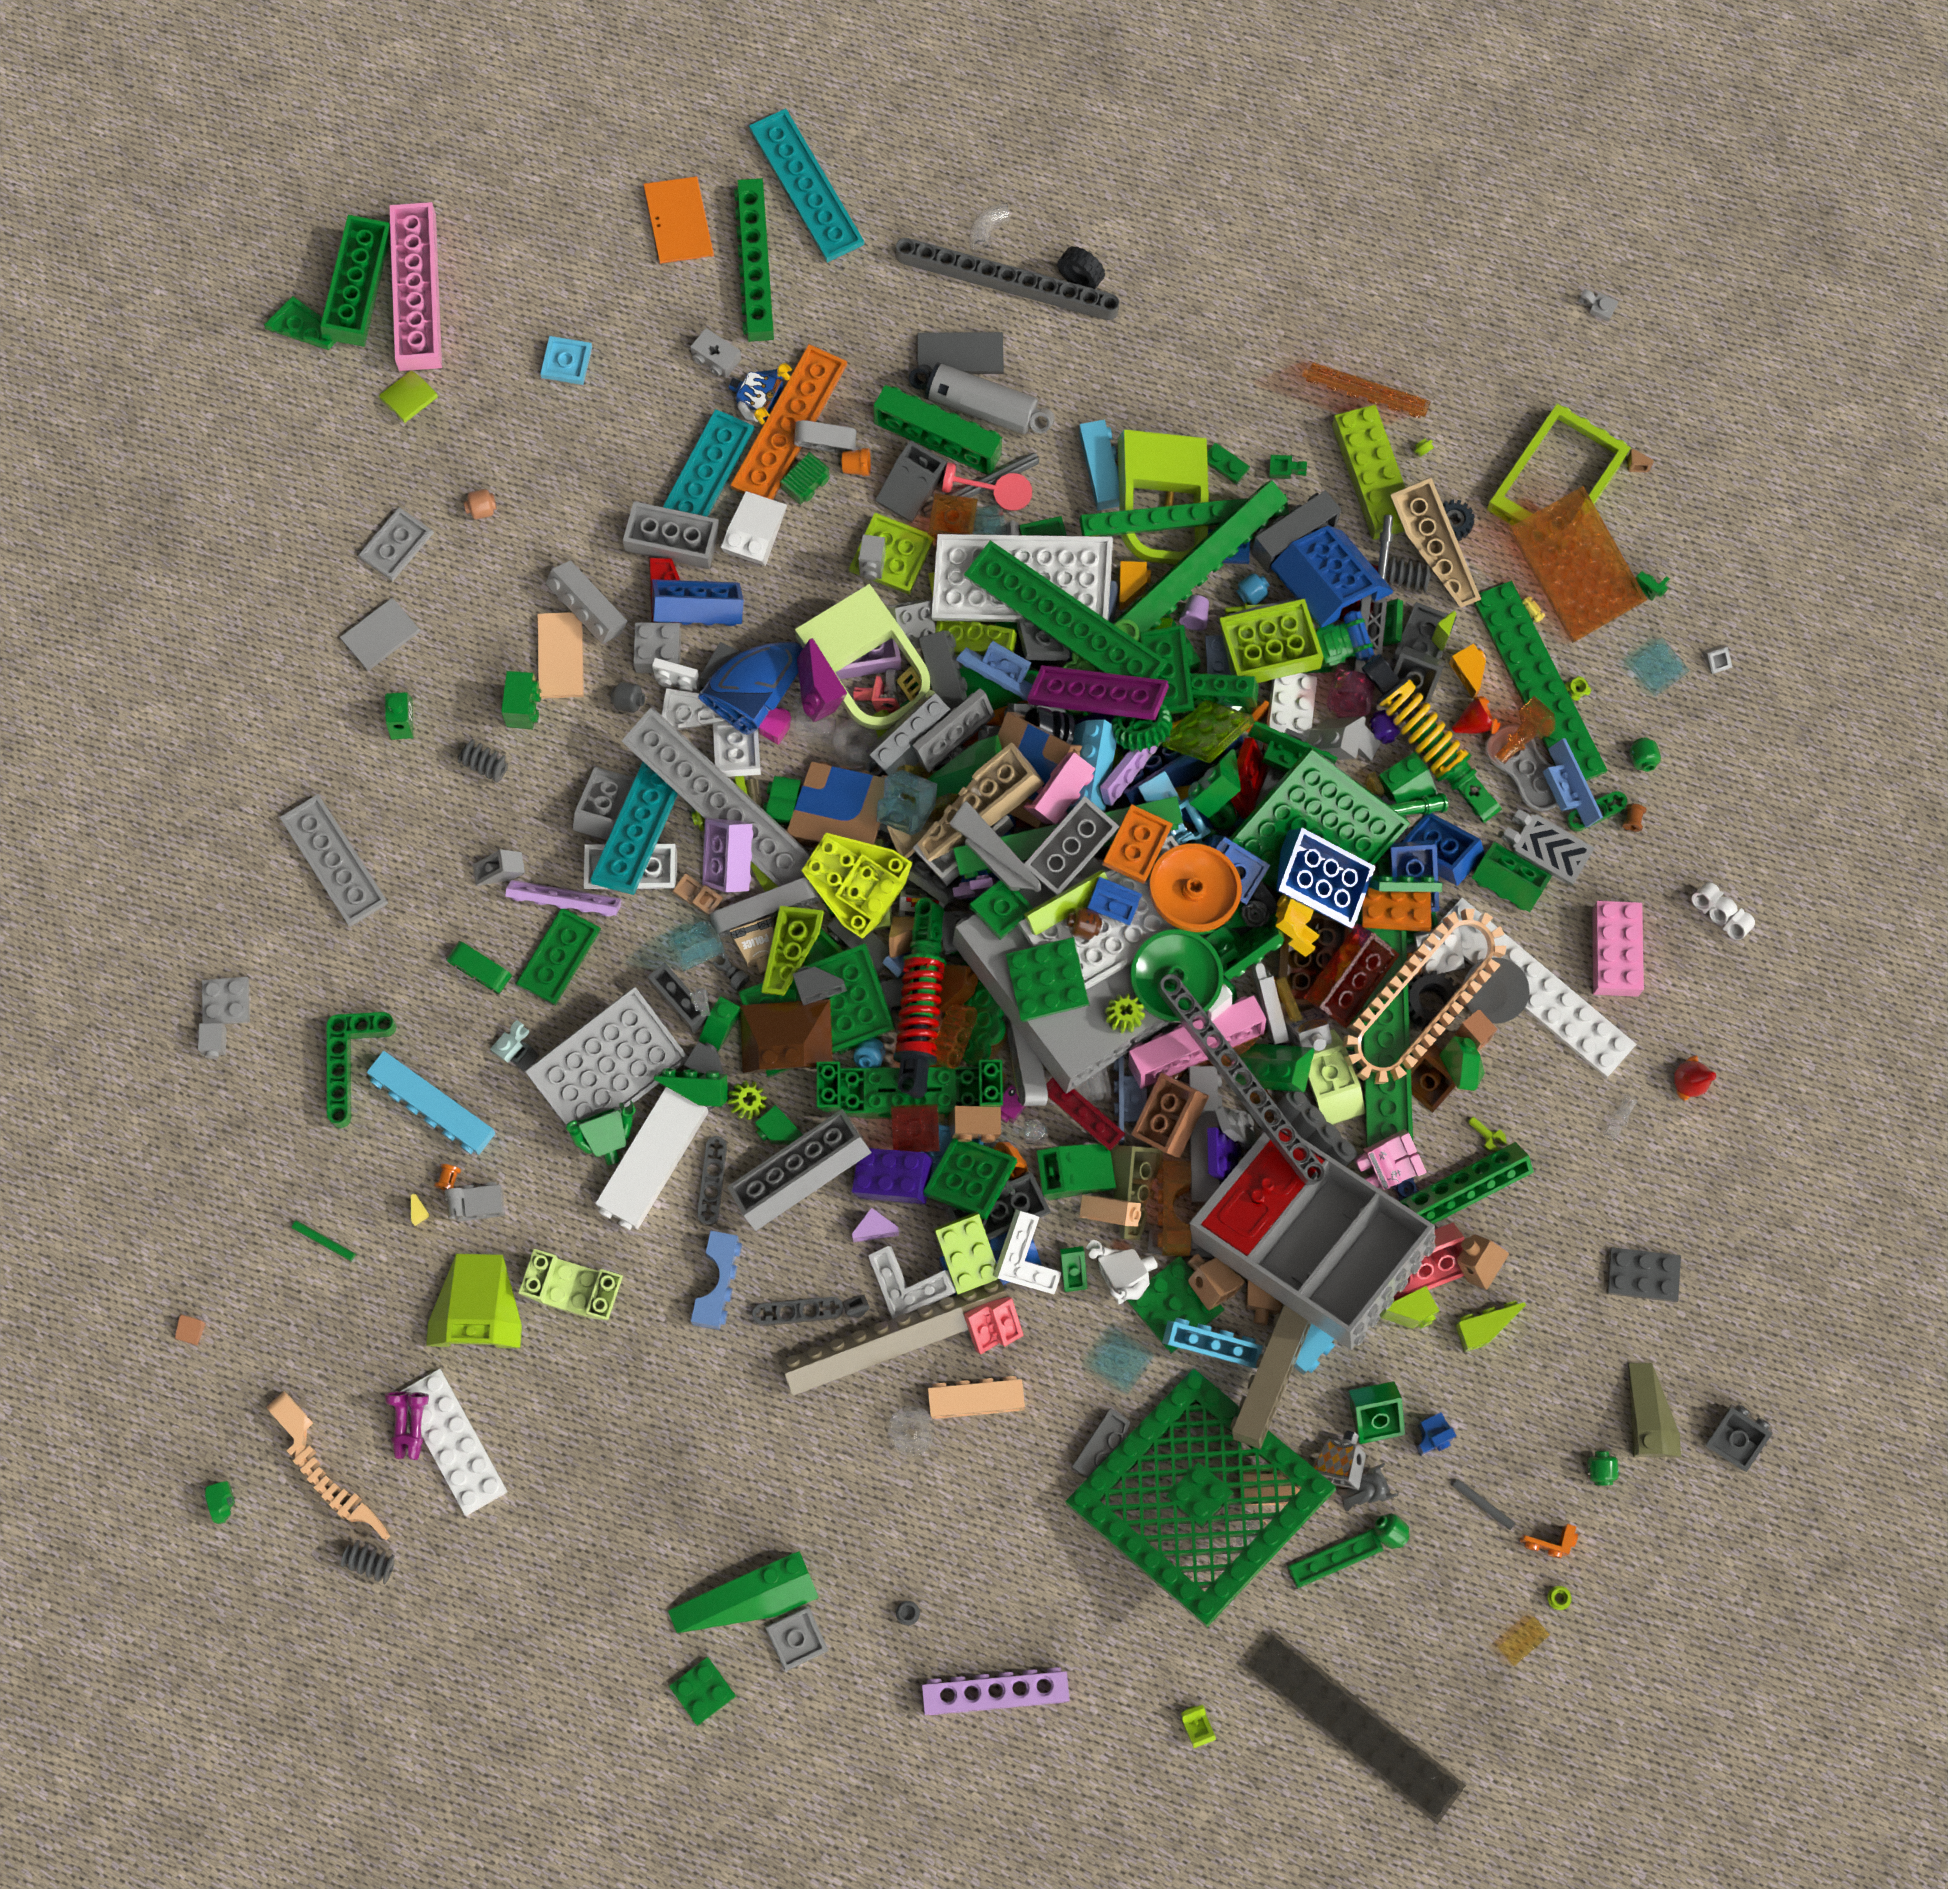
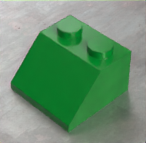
[1376,752,1438,817]
[1349,1381,1405,1444]

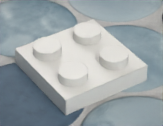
[652,658,700,693]
[1413,926,1465,976]

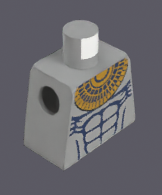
[1284,1006,1332,1051]

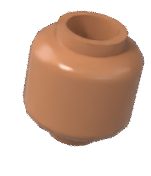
[463,489,497,520]

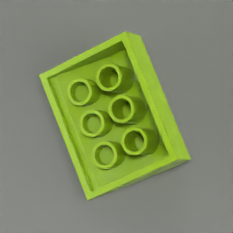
[1219,599,1323,683]

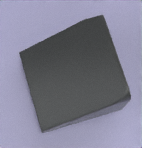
[510,1040,539,1072]

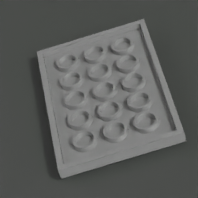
[524,987,689,1126]

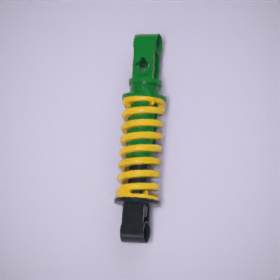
[1361,654,1502,824]

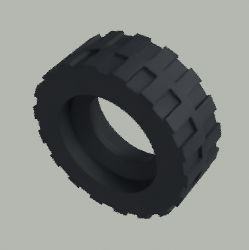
[1057,246,1105,289]

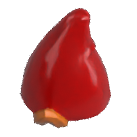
[1451,696,1501,734]
[1674,1055,1716,1101]

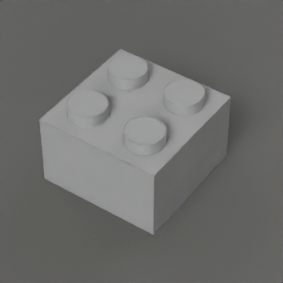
[634,623,681,673]

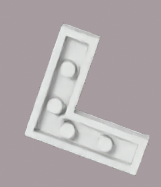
[993,1209,1062,1294]
[868,1246,956,1319]

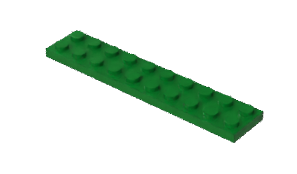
[964,540,1168,679]
[1474,581,1608,781]
[1359,926,1413,1148]

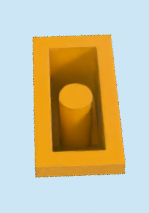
[1119,561,1151,610]
[1449,644,1486,699]

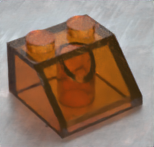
[928,493,978,539]

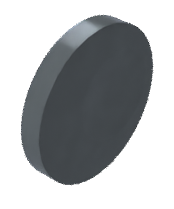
[1464,957,1530,1024]

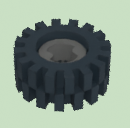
[1443,499,1475,541]

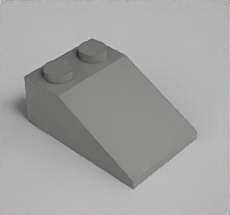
[573,767,635,840]

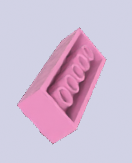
[1129,995,1266,1090]

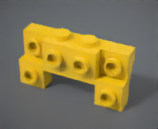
[1275,894,1319,957]

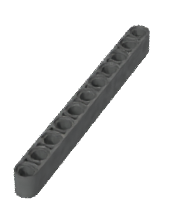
[896,238,1119,320]
[1157,974,1325,1185]

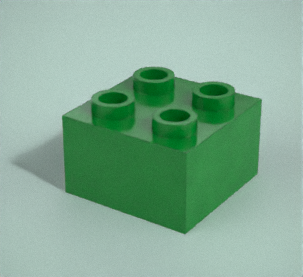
[501,671,542,730]

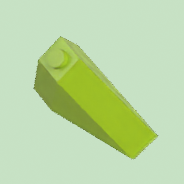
[762,906,824,996]

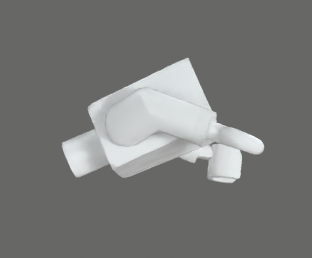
[1086,1240,1158,1304]

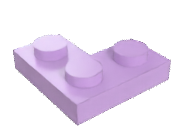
[953,875,998,900]

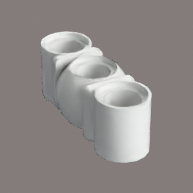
[1692,882,1755,940]

